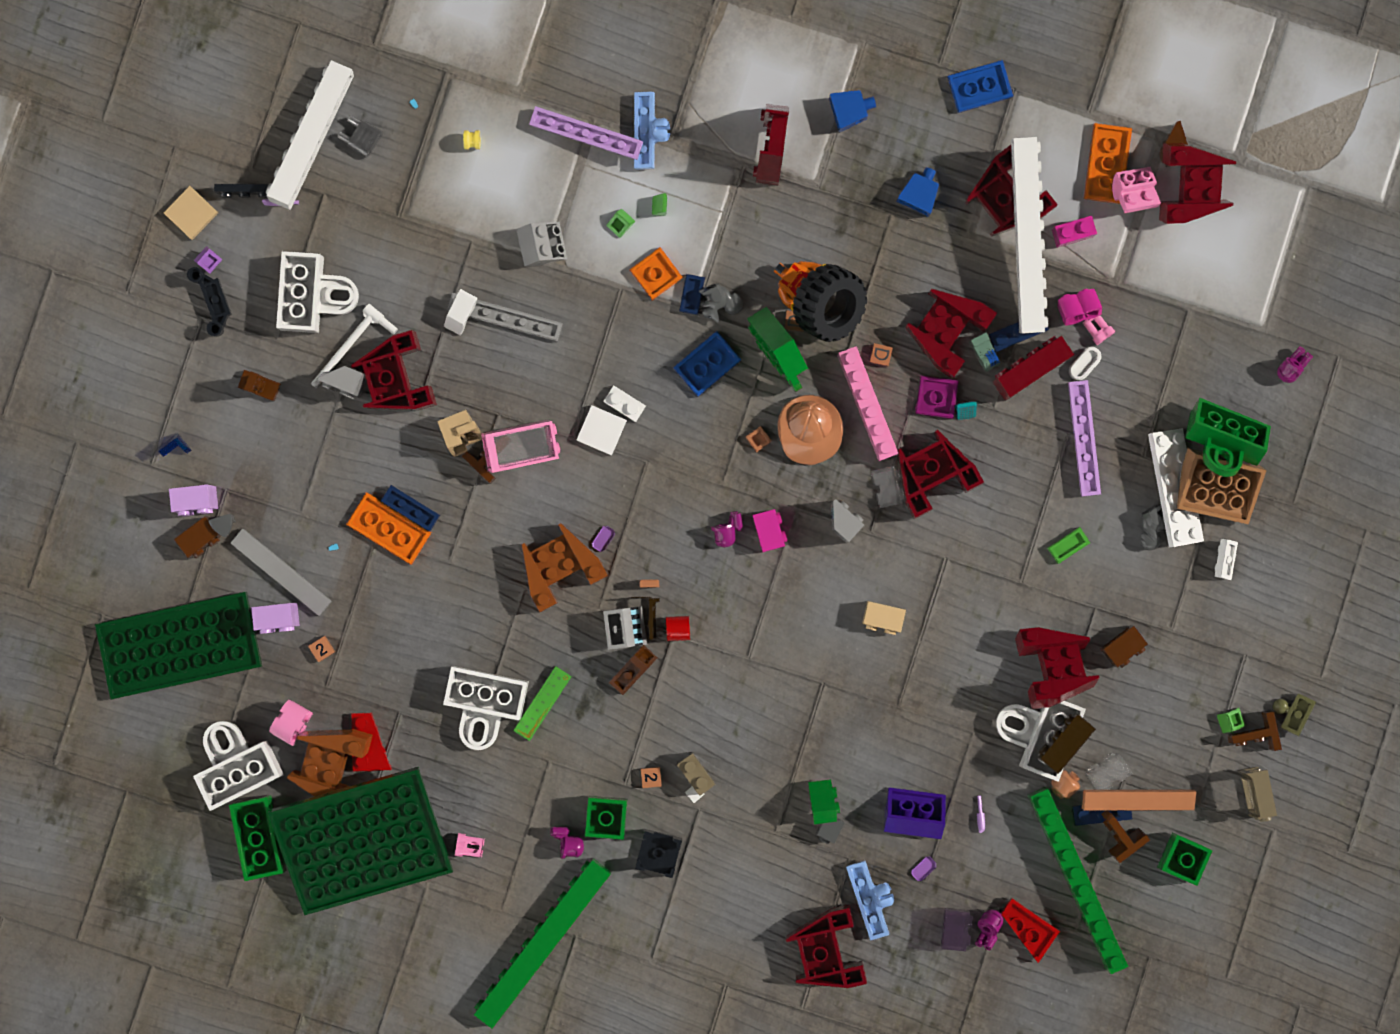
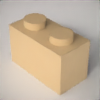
[862,601,906,635]

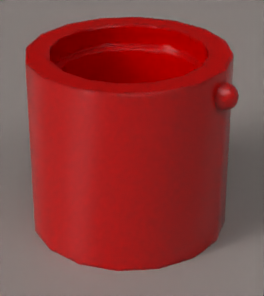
[666,616,690,641]

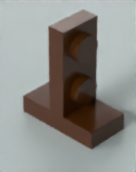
[237,370,281,402]
[461,435,512,484]
[609,645,658,695]
[1227,711,1282,751]
[1101,810,1150,864]

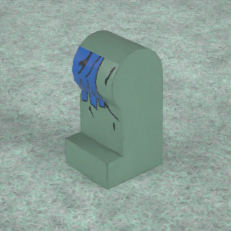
[969,332,1000,372]

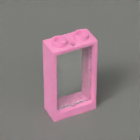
[481,420,560,473]

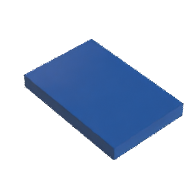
[947,60,1013,113]
[673,331,741,397]

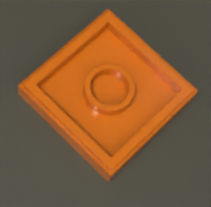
[629,247,683,301]

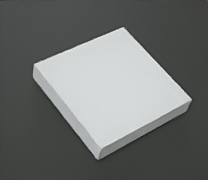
[577,405,627,456]

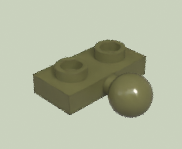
[1273,693,1316,737]

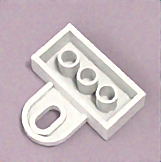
[276,251,359,333]
[443,666,529,750]
[996,701,1086,782]
[193,721,284,811]

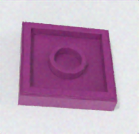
[915,376,959,419]

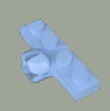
[634,92,670,170]
[846,860,894,941]

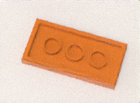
[1083,123,1132,204]
[346,492,432,565]

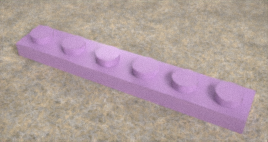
[529,106,643,160]
[1068,380,1101,497]

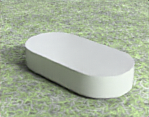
[1069,347,1101,381]

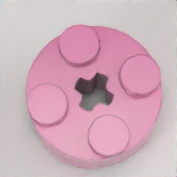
[269,700,313,746]

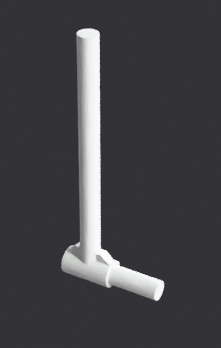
[311,304,398,388]

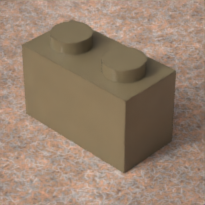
[677,752,715,796]

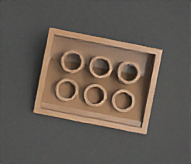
[1177,448,1266,524]

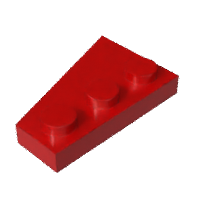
[351,713,392,771]
[1001,898,1060,963]

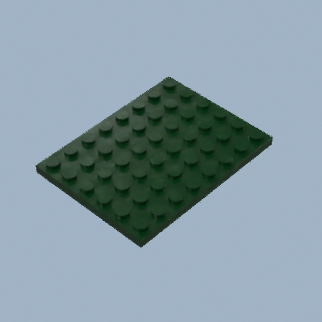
[268,767,453,916]

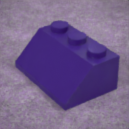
[884,787,946,839]

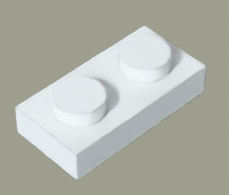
[603,385,646,422]
[1215,539,1238,580]

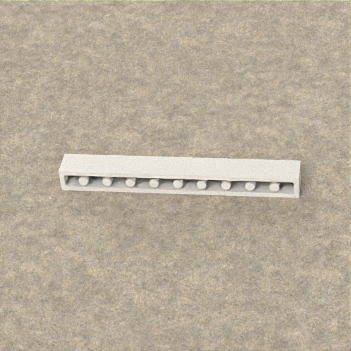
[1011,137,1048,333]

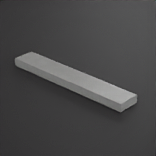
[447,293,563,342]
[231,528,332,616]

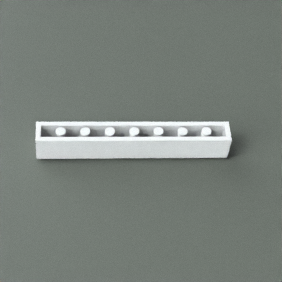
[266,61,354,210]

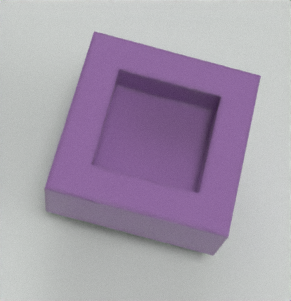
[194,246,222,274]

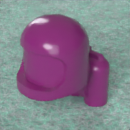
[1277,346,1313,383]
[711,511,743,548]
[550,827,584,859]
[975,909,1003,951]

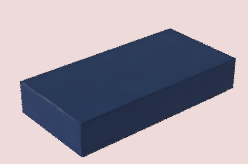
[679,274,705,316]

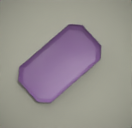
[592,526,615,552]
[911,857,936,881]

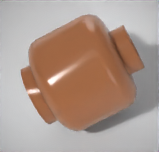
[1051,770,1080,799]

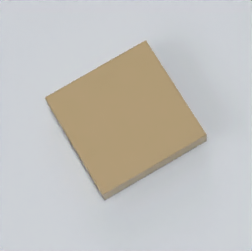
[164,186,218,240]

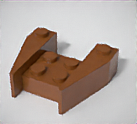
[522,523,609,612]
[287,729,372,797]

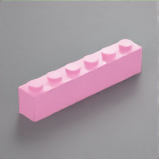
[837,346,899,462]

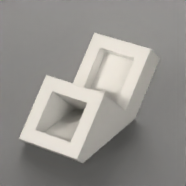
[444,289,477,336]

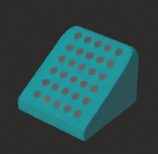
[955,401,977,420]

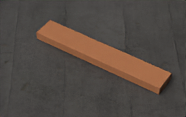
[1082,790,1196,810]

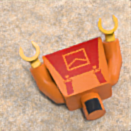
[773,261,826,312]

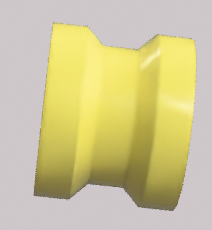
[463,130,481,150]

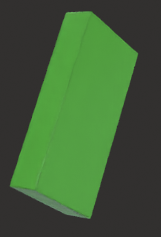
[1047,527,1090,564]

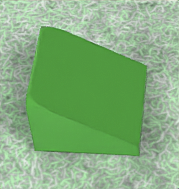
[652,193,667,216]
[606,209,635,238]
[1217,708,1245,733]

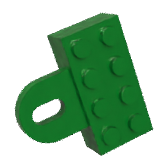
[747,307,808,392]
[1185,398,1271,477]
[229,795,287,881]

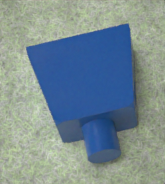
[829,90,876,132]
[896,167,939,217]

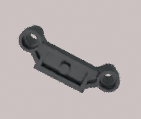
[187,267,232,337]

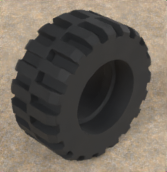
[793,264,867,342]

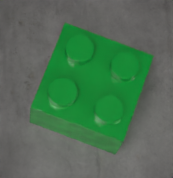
[585,796,628,840]
[1157,832,1213,886]

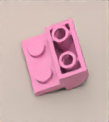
[1112,167,1161,213]

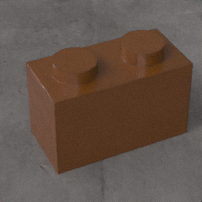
[174,516,221,559]
[1100,625,1148,668]

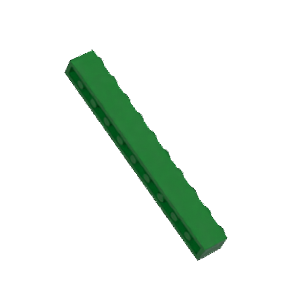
[1027,787,1128,975]
[474,858,611,1029]

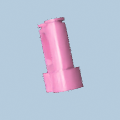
[1082,316,1115,345]
[455,833,485,858]

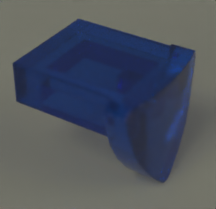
[158,433,192,457]

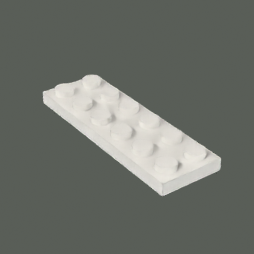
[1148,428,1204,548]

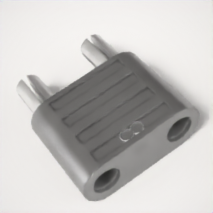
[337,116,382,158]

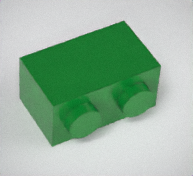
[808,779,840,825]

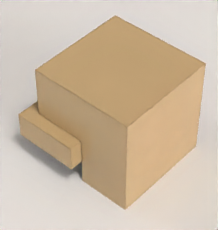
[437,410,482,457]

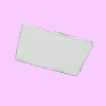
[685,786,704,803]

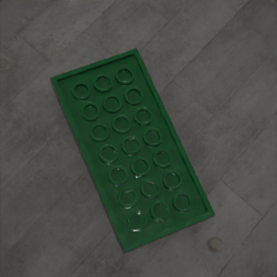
[95,592,263,700]

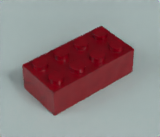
[992,336,1075,401]

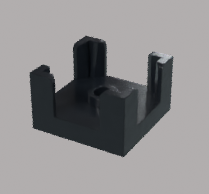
[635,829,682,878]

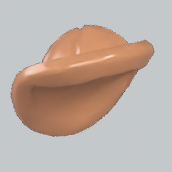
[778,395,843,465]

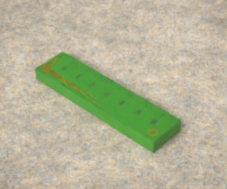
[513,666,572,741]

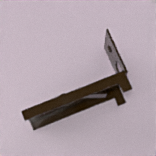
[631,597,660,639]

